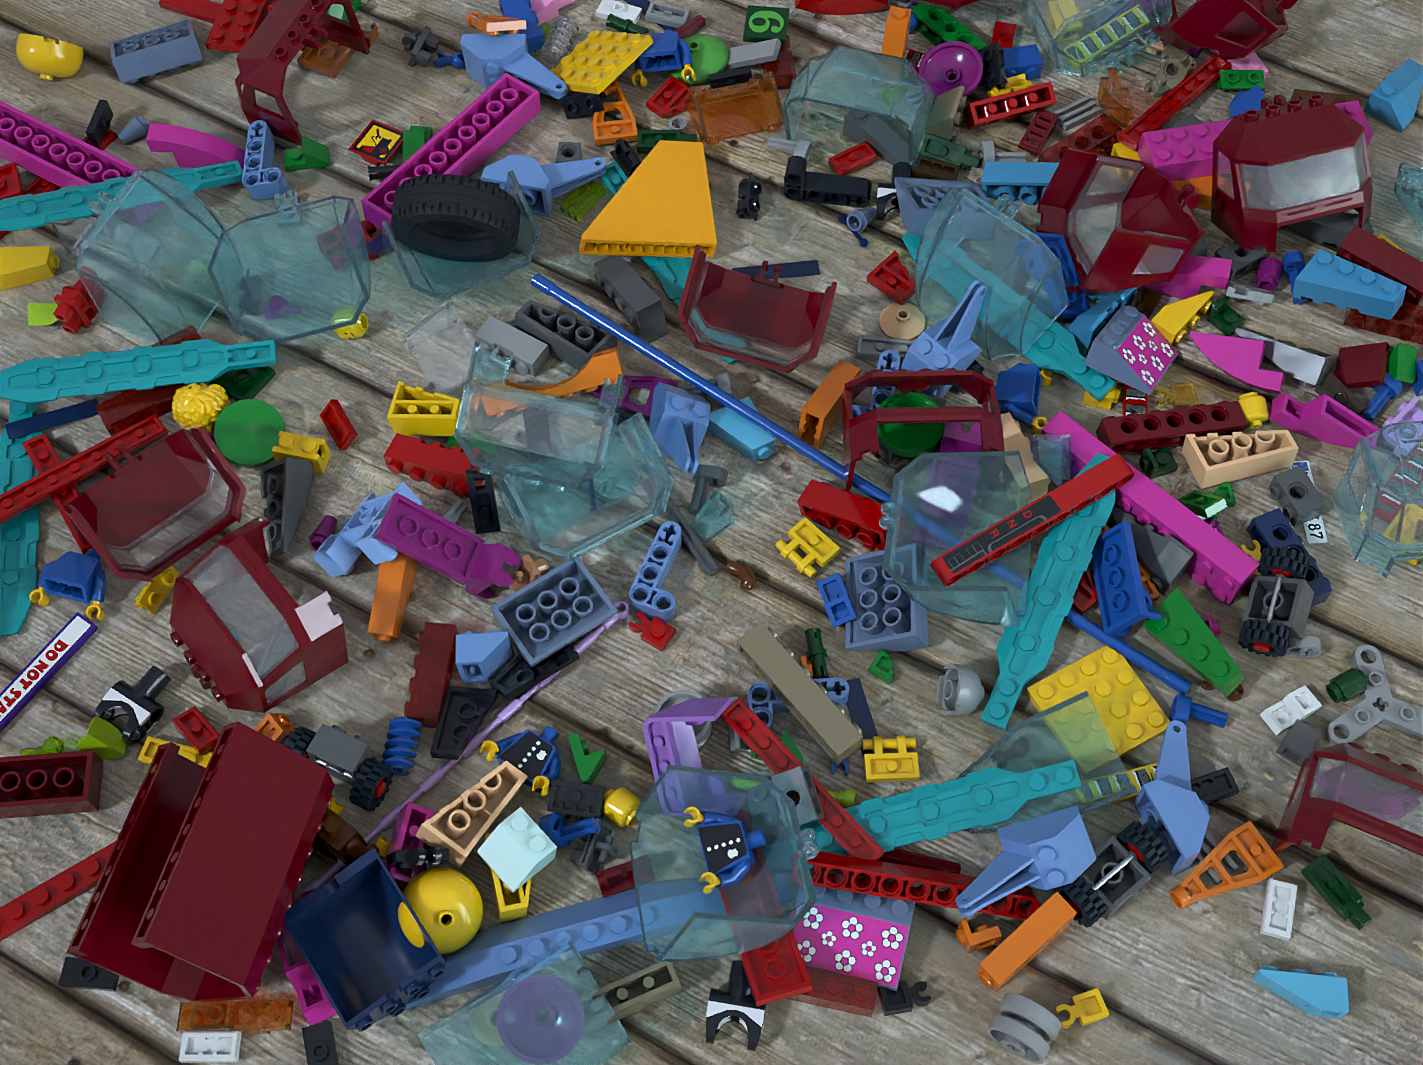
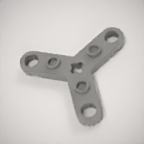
[1325,645,1423,745]

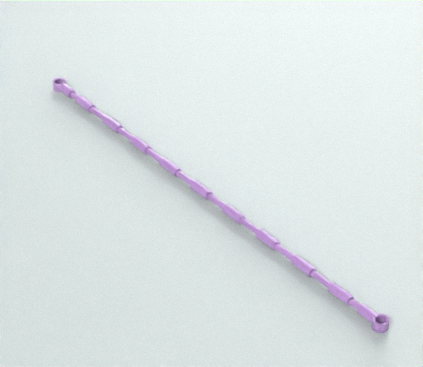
[295,601,629,903]

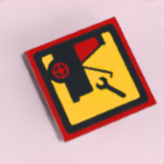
[349,119,404,166]

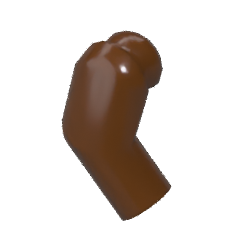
[726,560,756,590]

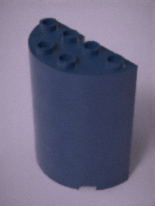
[283,848,446,1032]

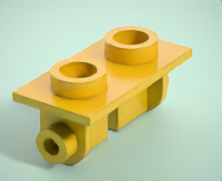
[985,73,1032,98]
[134,566,181,615]

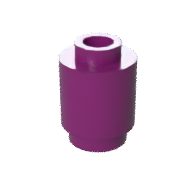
[1255,257,1283,291]

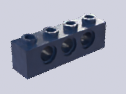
[1247,508,1333,607]

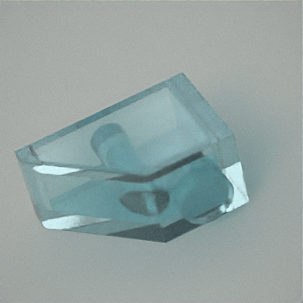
[1030,433,1071,486]

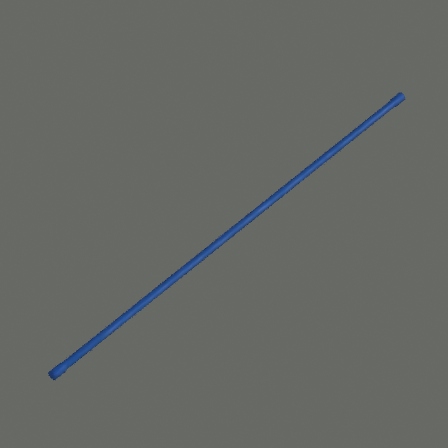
[531,273,1192,695]

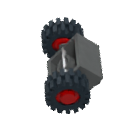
[1238,546,1314,657]
[284,723,393,812]
[1055,820,1169,928]

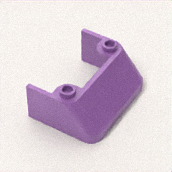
[643,697,749,815]

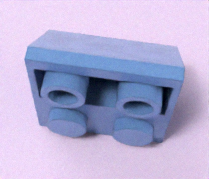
[456,630,514,684]

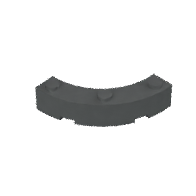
[1254,167,1374,248]

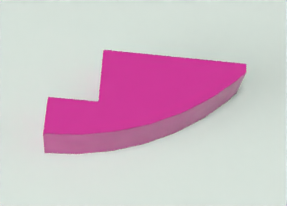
[146,123,245,170]
[1132,256,1232,299]
[1190,331,1284,395]
[1268,392,1380,451]
[276,900,337,1026]

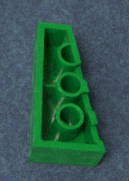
[1142,587,1245,697]

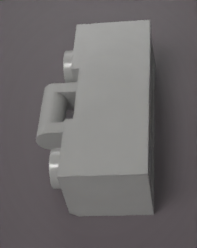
[475,315,550,377]

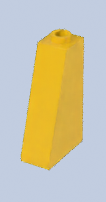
[0,246,59,291]

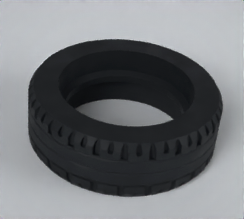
[390,174,521,262]

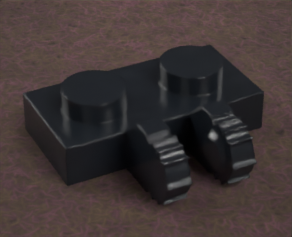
[386,846,449,871]

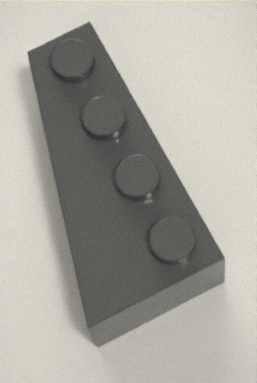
[594,255,668,344]
[515,300,617,370]

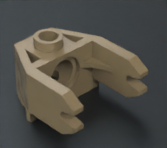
[1144,46,1198,97]

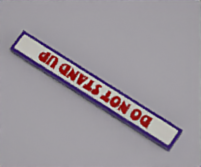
[0,612,99,733]

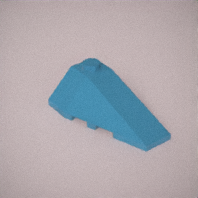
[1364,59,1423,133]
[1064,287,1137,358]

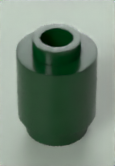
[1325,668,1368,703]

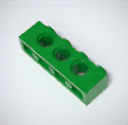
[911,1,987,52]

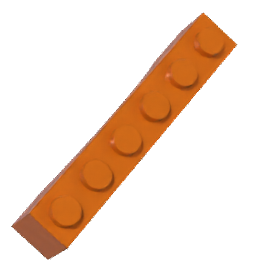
[478,347,625,417]

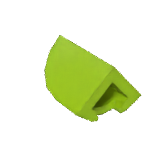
[28,303,58,326]
[75,716,126,760]

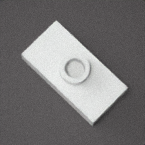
[596,0,642,24]
[1260,878,1298,941]
[179,1031,242,1063]

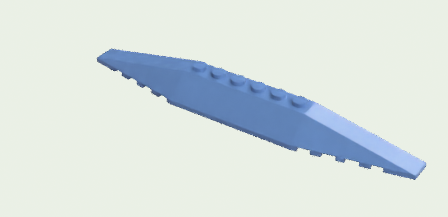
[405,873,796,1009]

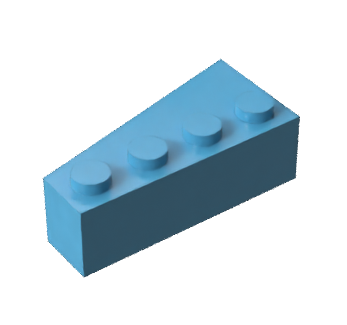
[981,162,1059,206]
[1292,248,1407,320]

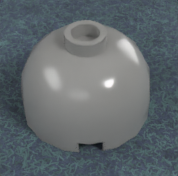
[937,664,985,717]

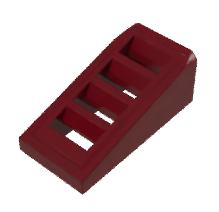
[1018,108,1058,156]

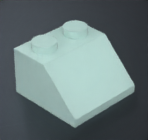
[477,807,557,893]

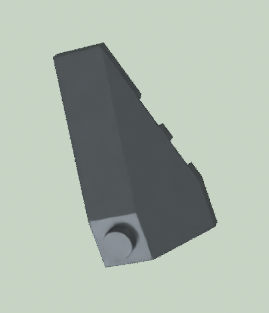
[1106,506,1194,595]

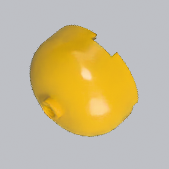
[16,33,84,81]
[398,867,483,954]

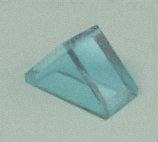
[690,490,734,543]

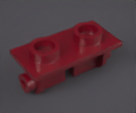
[595,856,655,898]

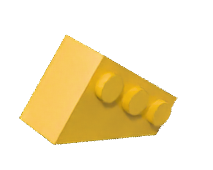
[387,381,468,436]
[484,824,538,923]

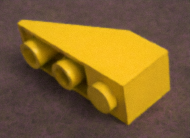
[1151,290,1215,346]

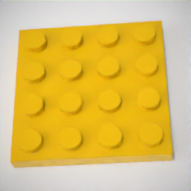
[550,30,654,94]
[1025,646,1170,777]

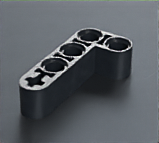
[784,156,872,208]

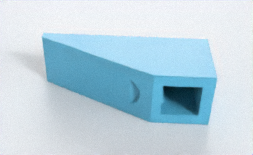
[1253,966,1349,1019]

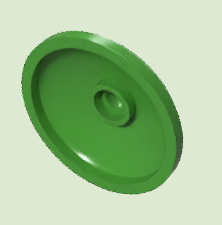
[668,34,729,84]

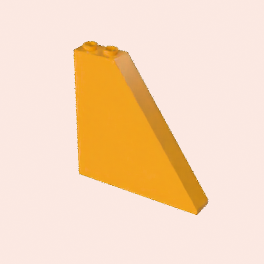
[579,140,717,259]

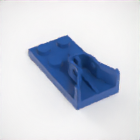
[1015,232,1090,319]
[1091,521,1162,638]

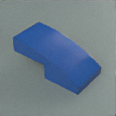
[816,573,857,628]

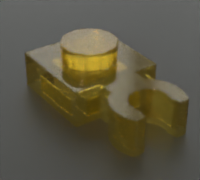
[1154,382,1199,409]

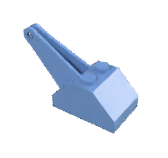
[461,34,568,99]
[481,154,606,218]
[900,279,988,399]
[646,382,711,475]
[1133,720,1210,876]
[955,805,1096,916]

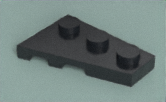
[489,646,580,701]
[430,686,499,760]

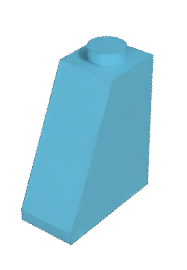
[707,396,775,462]

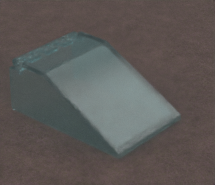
[417,938,632,1065]

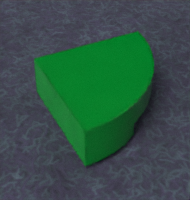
[1212,482,1236,508]
[868,649,894,684]

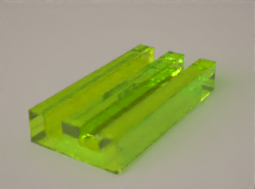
[560,180,606,222]

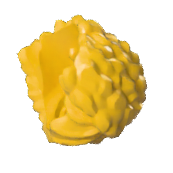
[172,383,231,433]

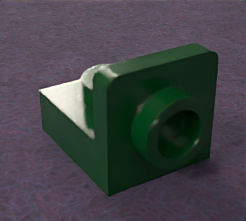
[1207,296,1246,336]
[1139,447,1178,479]

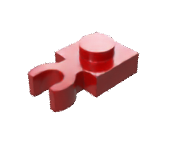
[628,611,676,652]

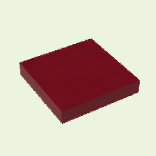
[1335,342,1390,389]

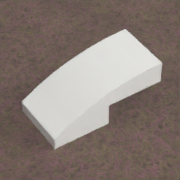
[1260,685,1322,736]

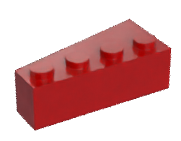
[383,433,484,498]
[797,479,904,552]

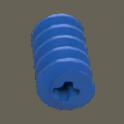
[381,717,423,776]

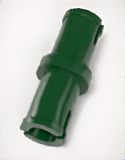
[606,14,649,35]
[804,628,829,679]

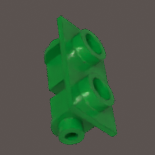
[1217,70,1265,92]

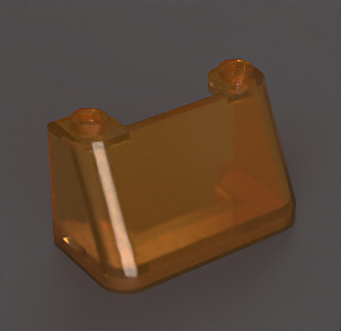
[684,71,786,146]

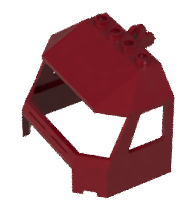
[235,0,370,147]
[1151,0,1297,60]
[841,368,1005,490]

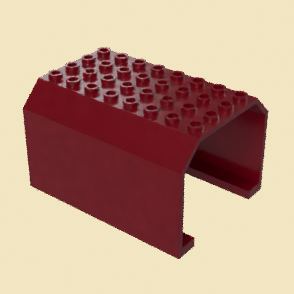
[66,721,335,1003]

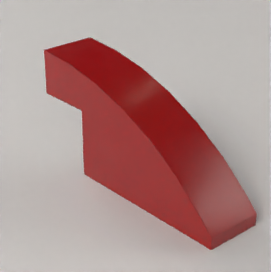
[795,0,888,15]

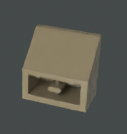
[925,86,967,142]

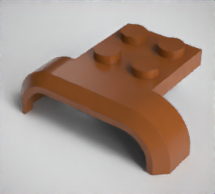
[297,23,379,79]

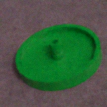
[877,392,945,457]
[214,399,286,468]

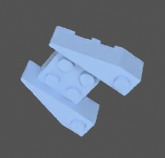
[312,482,422,578]

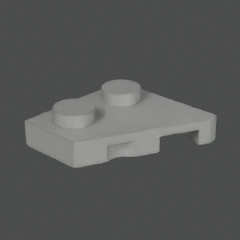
[1225,280,1274,306]

